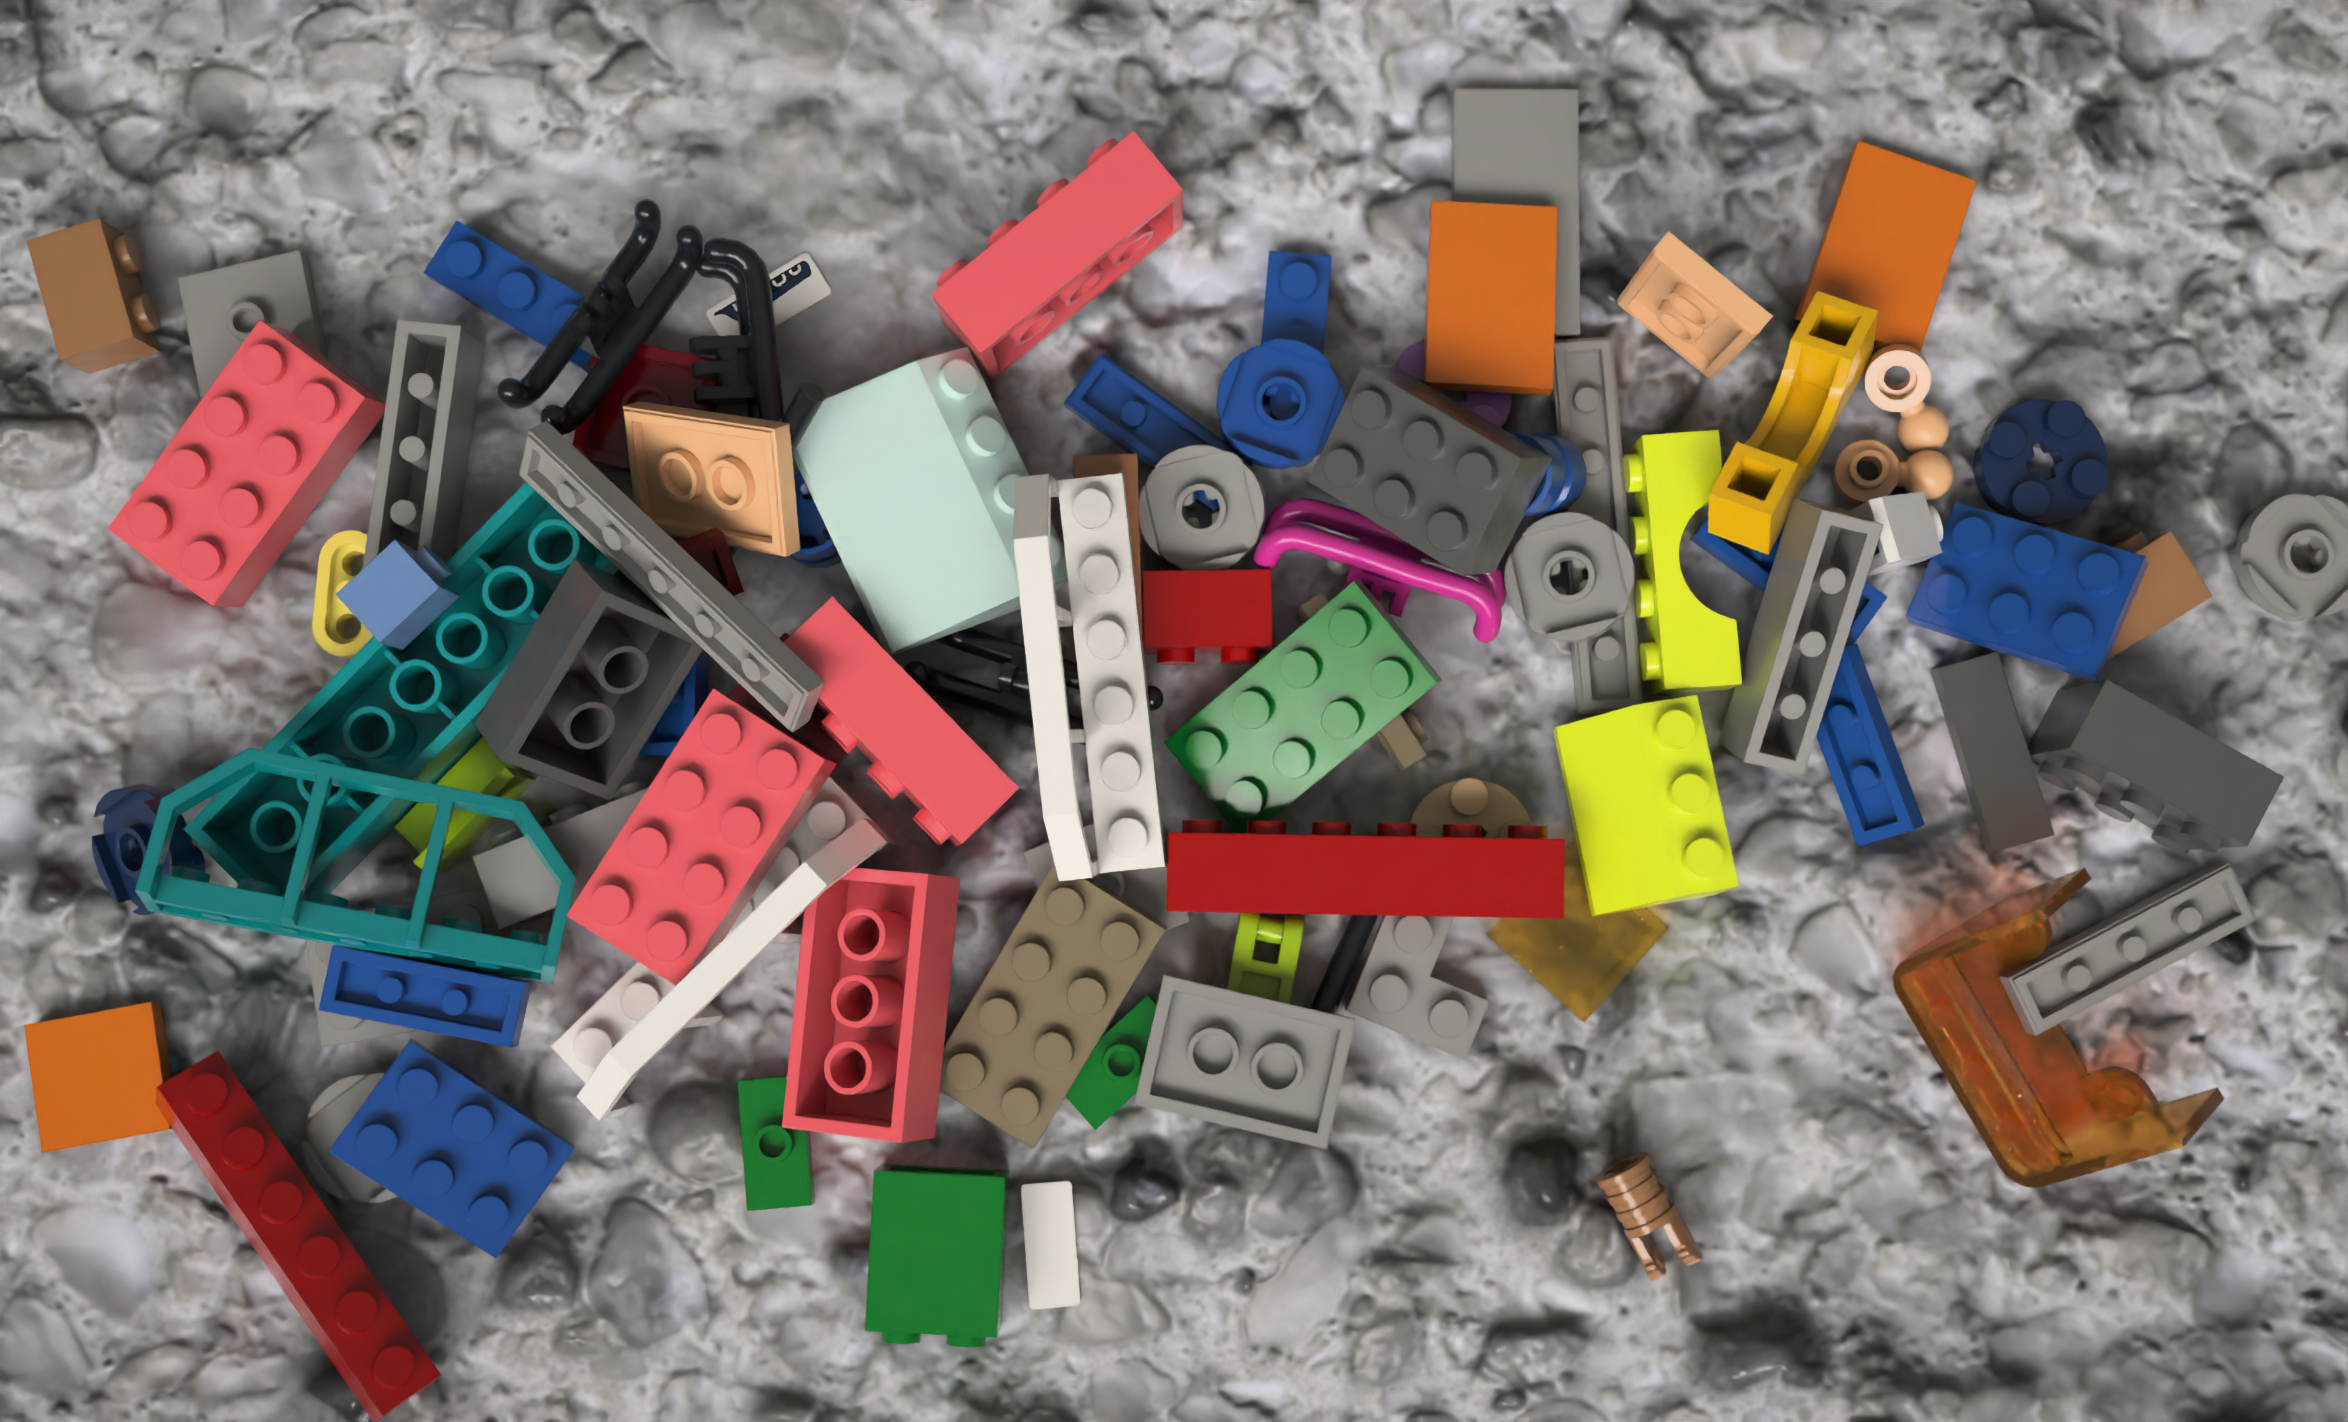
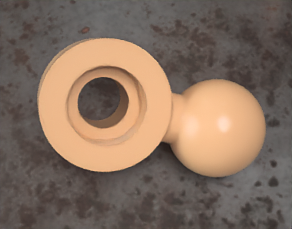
[1864,344,1949,453]
[1832,440,1954,506]

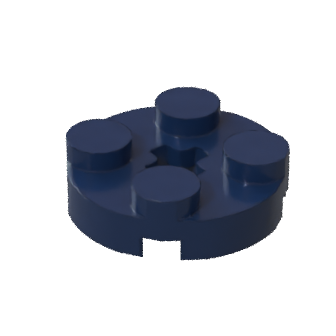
[1973,399,2109,527]
[92,784,206,915]

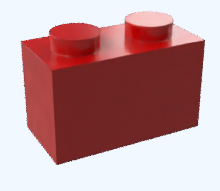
[1143,569,1273,665]

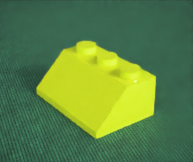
[1553,695,1739,916]

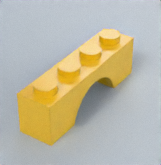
[1708,291,1878,555]

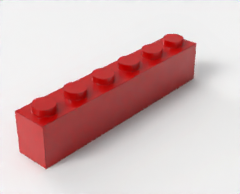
[1166,820,1565,919]
[155,1051,441,1422]

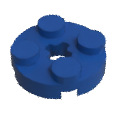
[1216,338,1345,469]

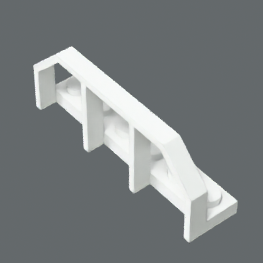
[1013,473,1167,881]
[551,776,899,1121]

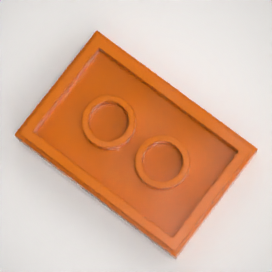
[1794,140,1977,352]
[1423,200,1558,395]

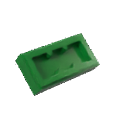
[1066,995,1157,1130]
[737,1075,815,1211]

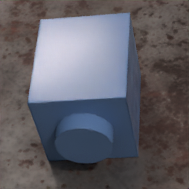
[335,540,460,650]

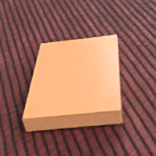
[1616,231,1773,379]
[623,401,800,557]

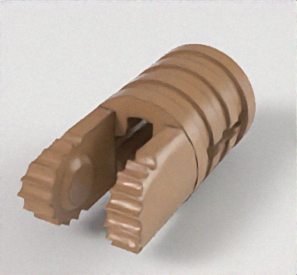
[1595,1152,1704,1281]

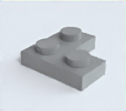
[1345,915,1490,1061]

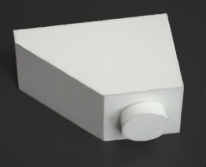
[1851,491,1943,577]

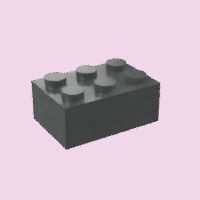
[1308,366,1553,576]
[475,558,703,800]
[2027,679,2284,854]

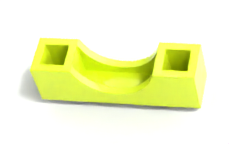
[1623,430,1742,695]

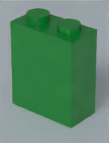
[865,1164,1010,1347]

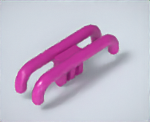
[1254,497,1506,643]

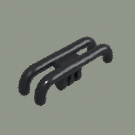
[498,199,703,435]
[689,238,784,422]
[904,627,1164,746]

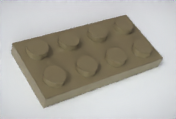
[940,863,1169,1149]

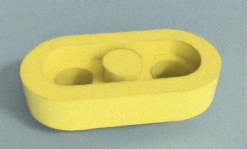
[312,530,373,659]

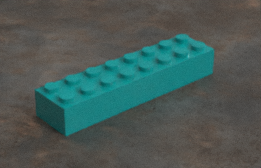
[183,482,634,901]

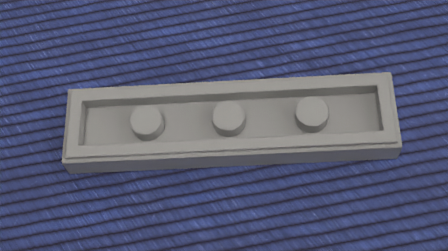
[1999,861,2257,1036]

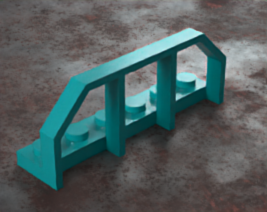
[135,748,576,984]

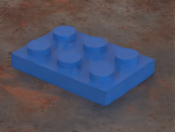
[1905,502,2148,682]
[328,1038,575,1258]

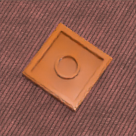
[24,1001,172,1153]

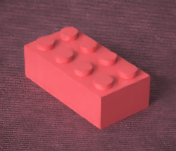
[931,131,1183,382]
[107,320,386,607]
[783,596,1019,847]
[566,689,836,986]
[782,868,960,1143]

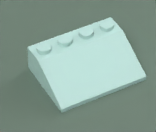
[779,347,1068,656]

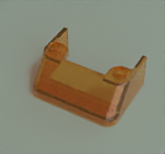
[1893,867,2224,1188]

